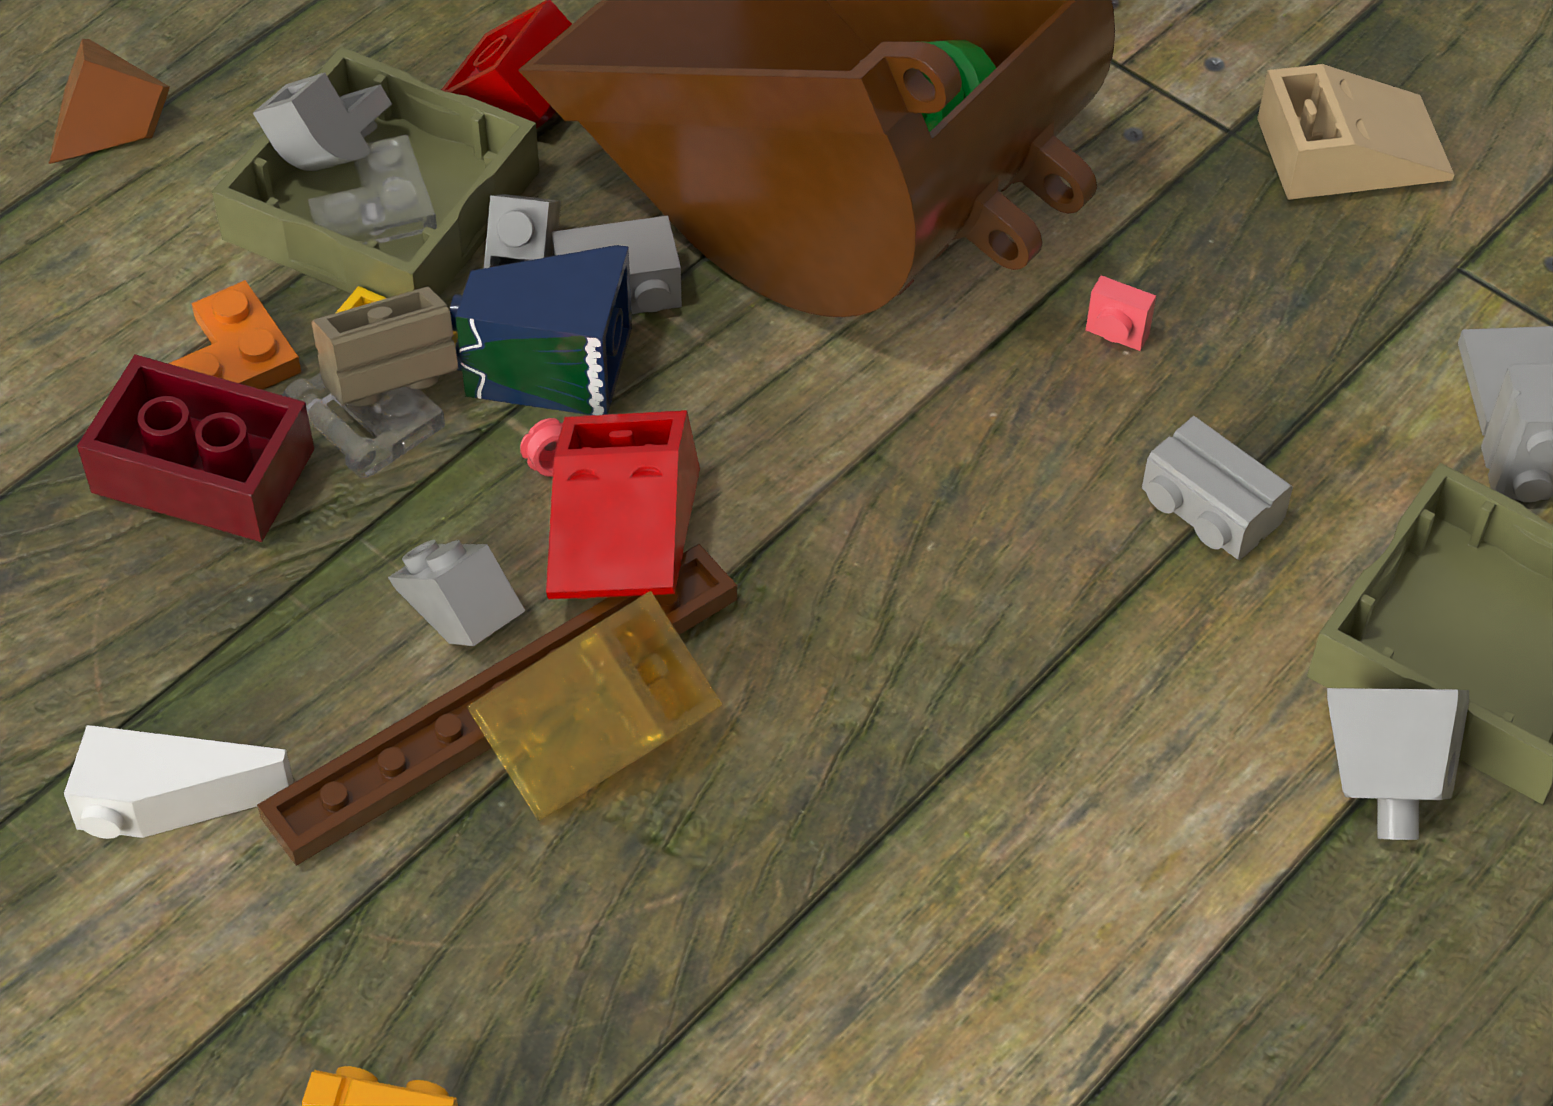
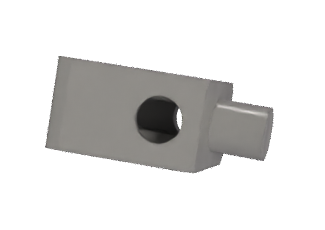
[1327,688,1469,840]

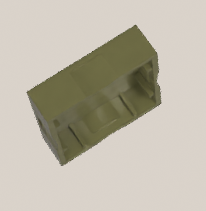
[212,47,540,298]
[1307,463,1553,805]

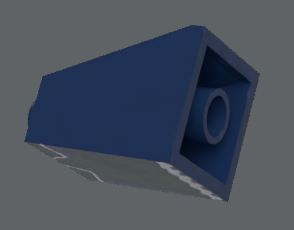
[450,245,632,415]

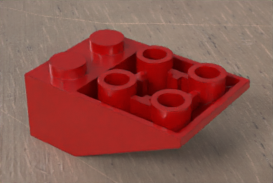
[546,410,700,599]

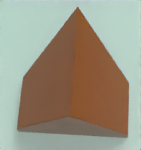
[49,39,170,164]

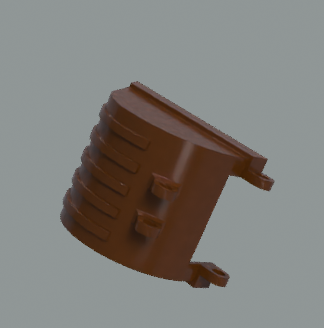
[519,0,1115,317]

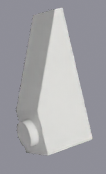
[64,725,294,839]

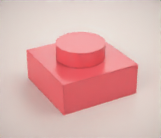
[1086,275,1156,351]

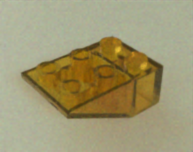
[467,591,723,821]

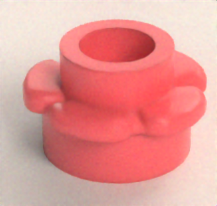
[520,418,563,477]

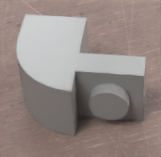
[253,72,392,171]

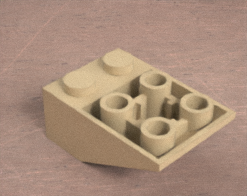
[1257,64,1454,200]

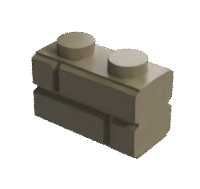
[311,287,458,406]

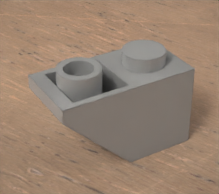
[484,194,561,268]
[388,540,525,646]

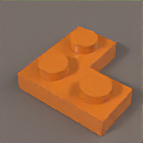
[168,280,301,390]

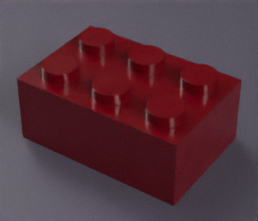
[77,354,315,542]

